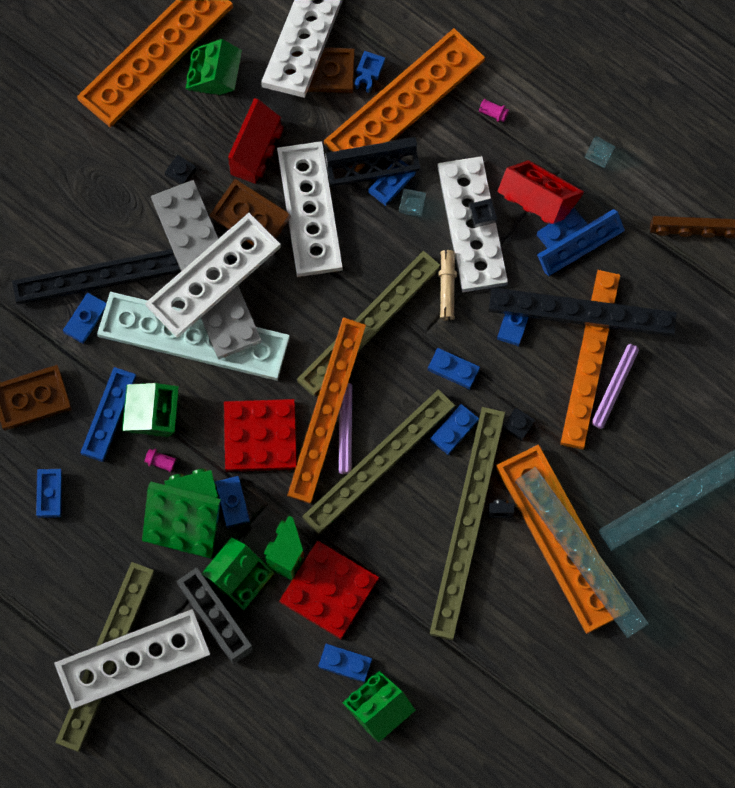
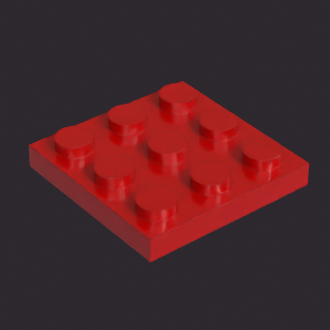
[224,399,296,472]
[279,541,379,640]

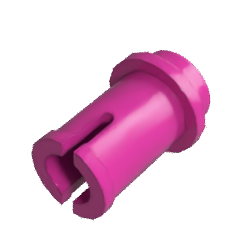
[479,99,509,122]
[144,449,176,473]

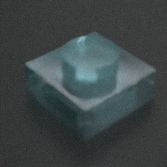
[584,136,616,168]
[399,189,426,217]

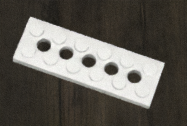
[261,0,343,98]
[277,141,343,277]
[437,156,508,292]
[145,213,281,338]
[54,609,210,709]

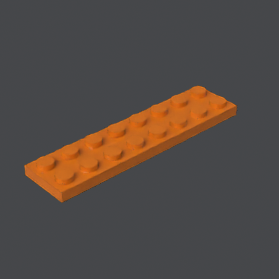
[77,0,233,128]
[324,28,485,172]
[496,445,630,634]

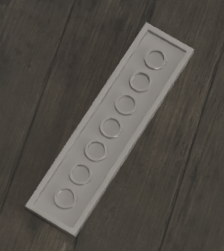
[151,180,262,360]

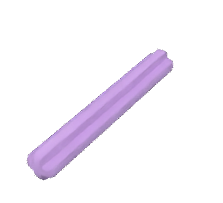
[592,344,639,429]
[339,383,352,474]

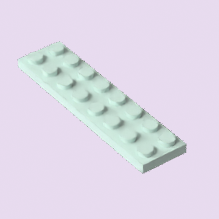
[97,292,290,381]

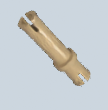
[438,250,457,320]

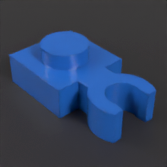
[355,51,385,93]

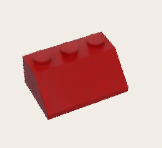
[228,98,283,184]
[497,160,584,224]

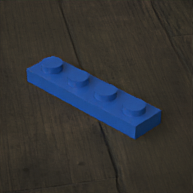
[537,209,625,276]
[80,367,137,462]

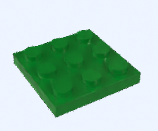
[142,482,221,558]

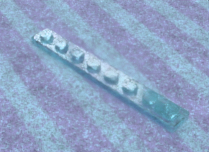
[599,450,735,551]
[515,467,649,638]

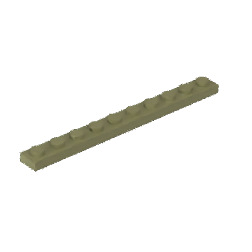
[429,407,505,640]

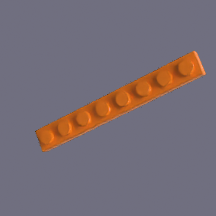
[560,270,620,450]
[287,318,366,504]

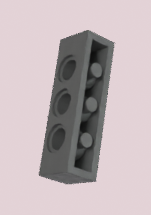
[177,567,253,665]

